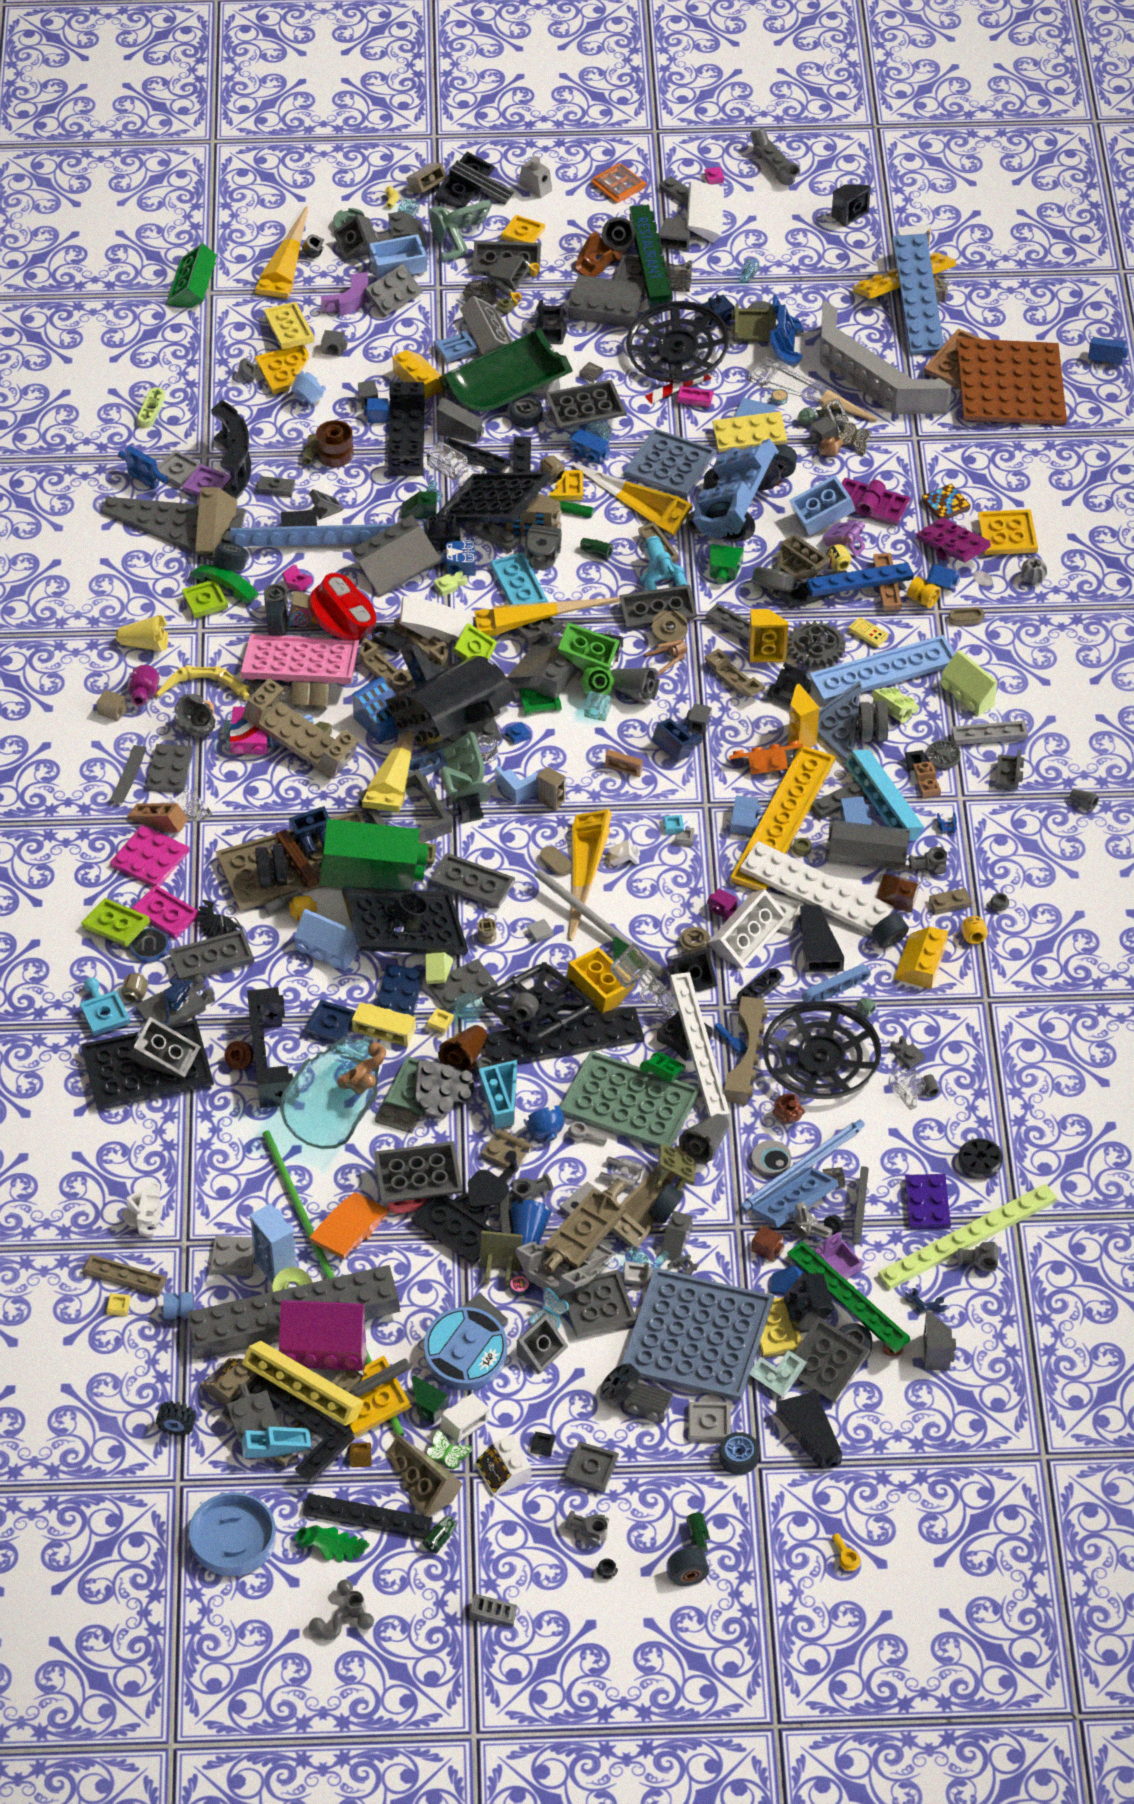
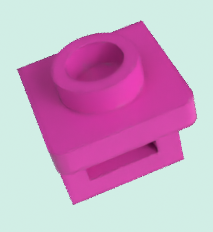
[282,564,313,591]

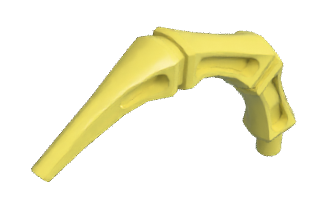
[155,665,250,700]

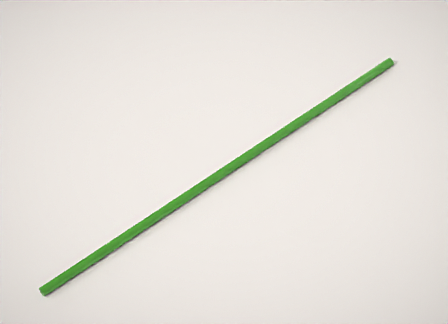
[262,1130,405,1437]

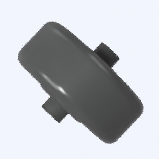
[751,565,796,594]

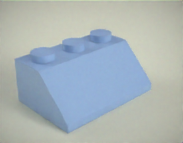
[294,909,357,971]

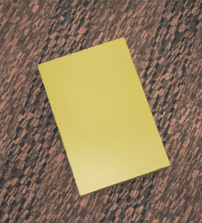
[760,1297,802,1358]

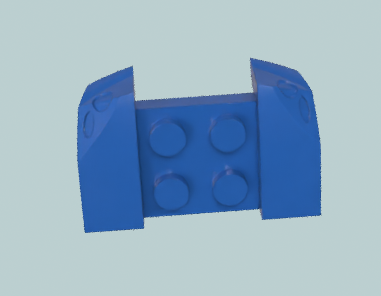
[770,295,804,365]

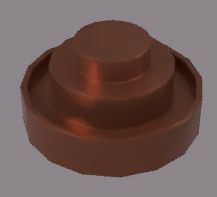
[224,1041,254,1070]

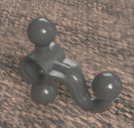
[309,1579,374,1640]

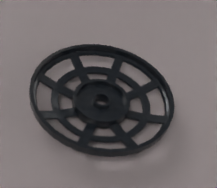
[626,301,729,383]
[763,1001,881,1099]

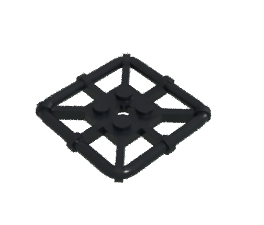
[481,962,594,1043]

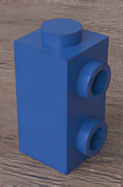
[1088,337,1129,365]
[570,429,610,464]

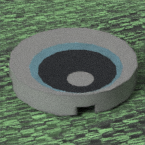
[751,1140,792,1177]

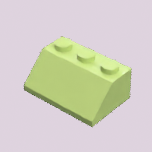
[941,650,998,716]

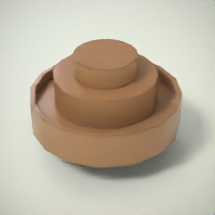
[818,436,843,457]

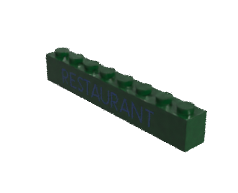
[629,204,673,308]

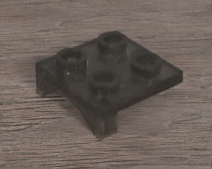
[664,260,693,292]

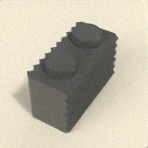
[624,1382,673,1423]

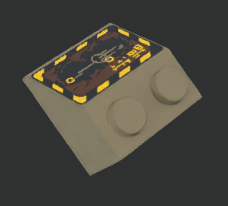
[200,1358,258,1407]

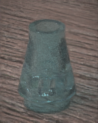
[740,258,760,284]

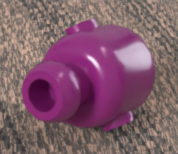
[128,665,160,706]

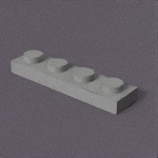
[951,720,1028,745]

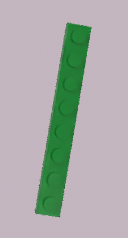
[787,1241,911,1353]

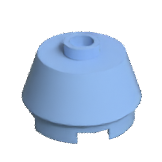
[291,371,326,404]

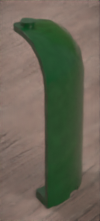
[438,328,573,412]

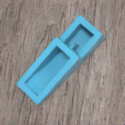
[241,1427,311,1458]

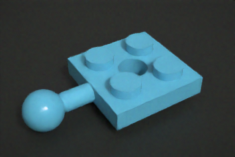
[80,977,131,1036]

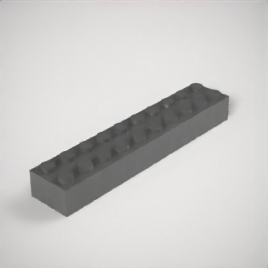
[187,1265,401,1359]

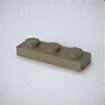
[638,522,679,563]

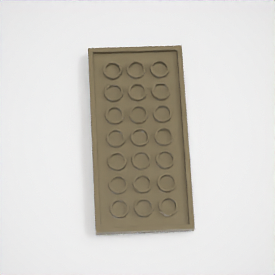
[216,810,365,911]

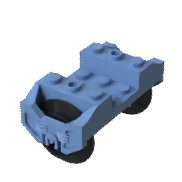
[693,438,780,542]

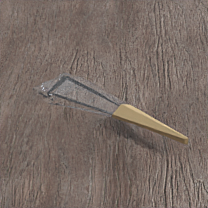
[747,355,877,422]

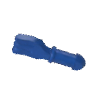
[714,1023,748,1054]

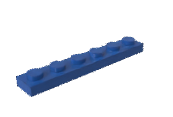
[806,562,914,597]

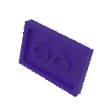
[905,1174,951,1229]

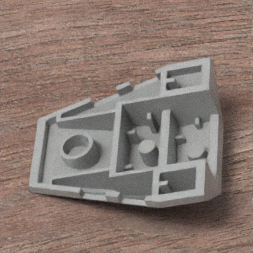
[515,1240,616,1296]

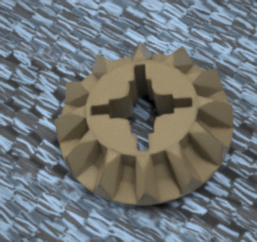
[680,927,711,951]

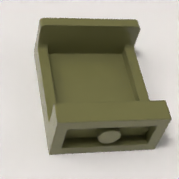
[731,304,776,342]

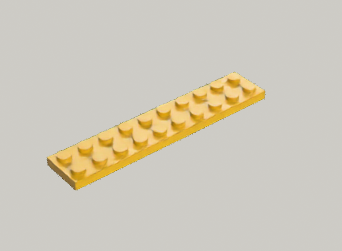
[730,746,836,891]

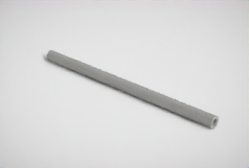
[534,869,667,978]

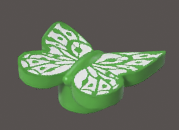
[427,1430,472,1470]

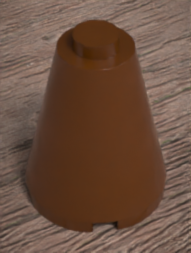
[438,1025,487,1071]

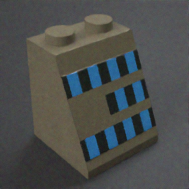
[506,493,562,536]

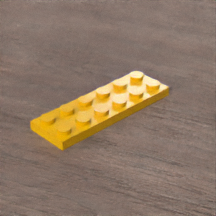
[853,252,957,299]

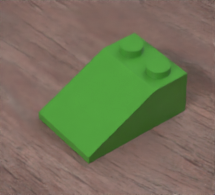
[557,622,620,678]

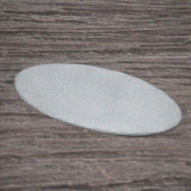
[973,571,993,586]

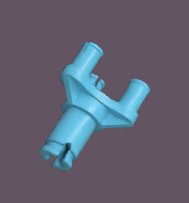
[640,536,688,591]

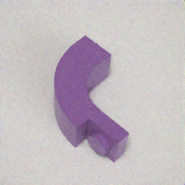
[321,272,369,316]

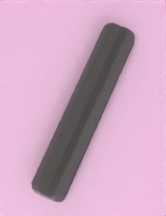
[352,1358,411,1397]

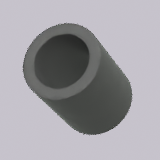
[921,1074,940,1097]

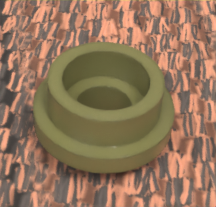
[497,298,514,314]

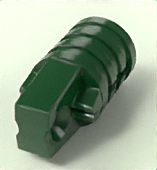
[580,538,613,559]
[686,1512,710,1553]
[422,1515,457,1554]

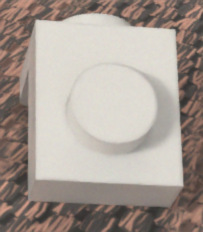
[609,840,640,866]

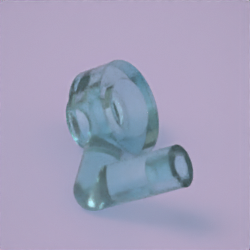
[628,1246,670,1271]

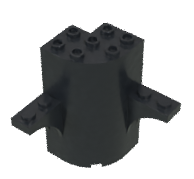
[385,644,516,747]

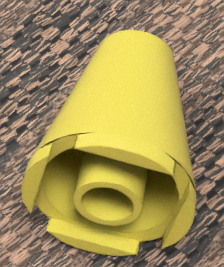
[116,615,168,652]

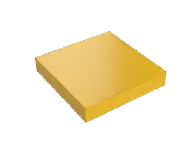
[501,215,545,243]

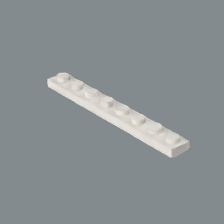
[669,972,730,1117]

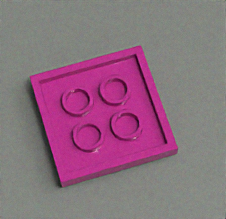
[110,824,190,887]

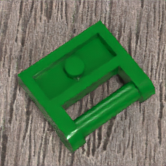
[519,688,562,716]
[640,1052,686,1082]

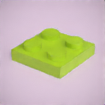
[182,580,228,619]
[452,622,498,661]

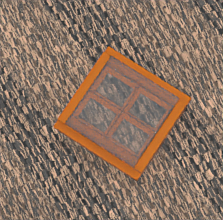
[591,163,647,203]

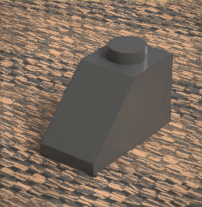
[660,1211,693,1260]

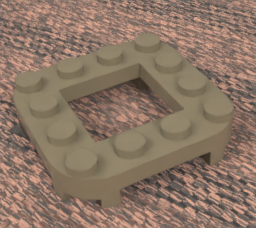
[360,617,448,693]

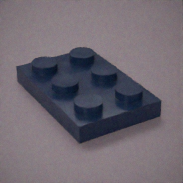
[375,964,425,1017]

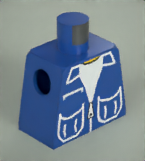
[437,539,476,576]

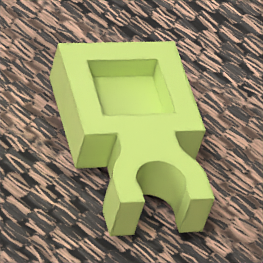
[434,571,468,596]

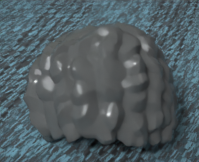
[174,694,216,738]

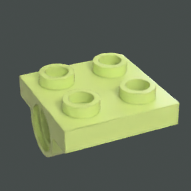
[871,687,920,723]

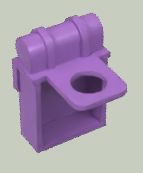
[822,520,865,556]
[813,1232,863,1279]

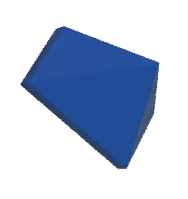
[769,1265,803,1295]

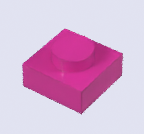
[704,167,724,184]

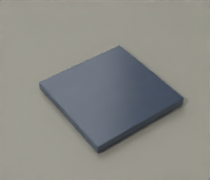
[623,428,717,499]

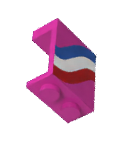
[229,706,268,755]

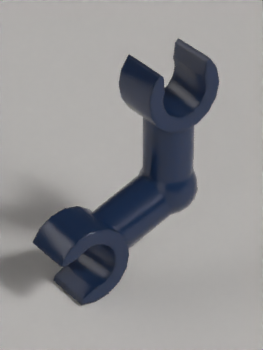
[905,1288,947,1313]

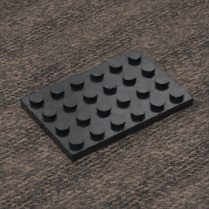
[436,472,552,523]
[81,1019,214,1110]

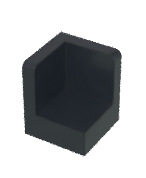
[457,793,484,824]

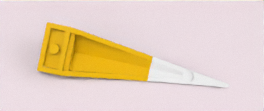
[572,463,693,536]

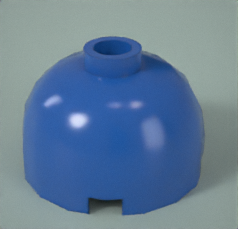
[523,1105,564,1142]

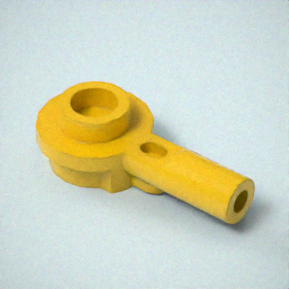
[832,1533,861,1571]

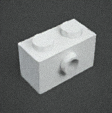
[440,1393,490,1443]

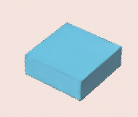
[663,815,684,835]

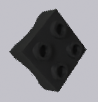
[657,1011,712,1061]

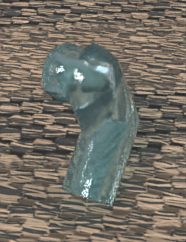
[426,480,443,502]

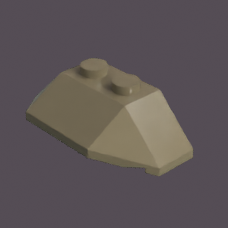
[777,534,831,580]

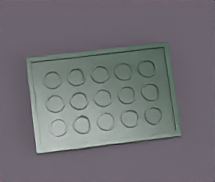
[560,1050,700,1149]

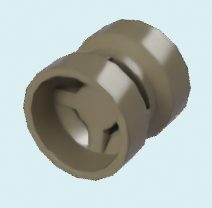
[477,918,497,945]

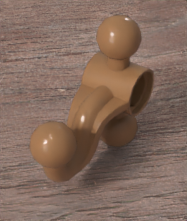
[337,1042,386,1095]

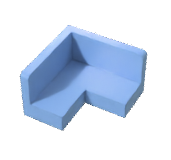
[495,766,538,805]

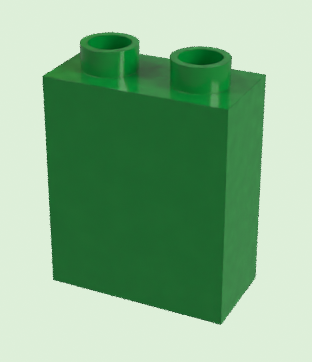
[319,819,428,890]

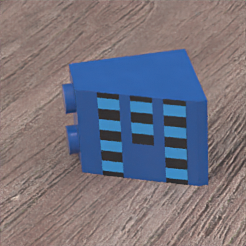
[352,676,400,744]

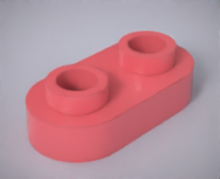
[388,1198,428,1214]

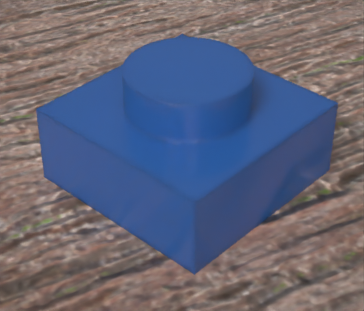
[506,721,531,745]

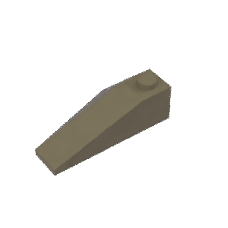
[387,1434,463,1516]

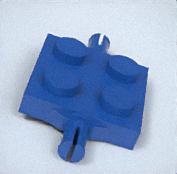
[118,445,168,490]

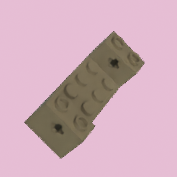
[242,678,359,779]

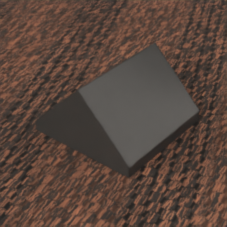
[516,1314,568,1373]

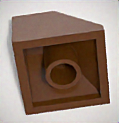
[876,873,921,913]

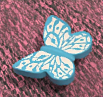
[530,1288,569,1329]

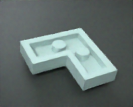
[750,1350,807,1397]

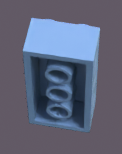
[250,1203,298,1284]

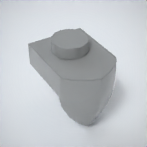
[623,1261,653,1286]

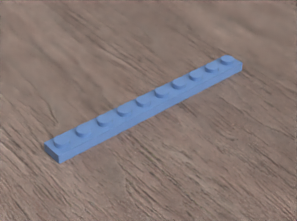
[230,524,394,547]

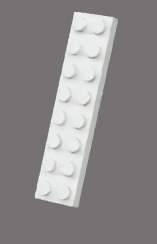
[740,841,893,935]

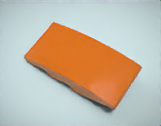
[309,1192,389,1260]

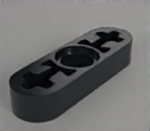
[737,968,782,1007]

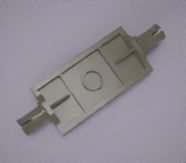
[542,1178,627,1273]

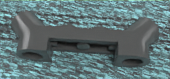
[750,128,800,185]

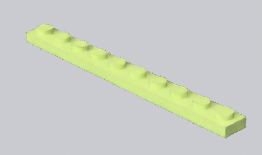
[878,1183,1057,1291]

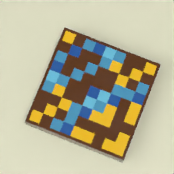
[921,483,971,519]

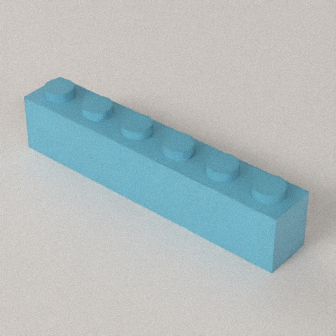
[845,750,924,841]

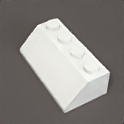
[708,889,788,969]

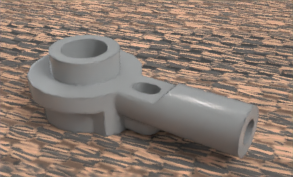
[568,1122,608,1145]

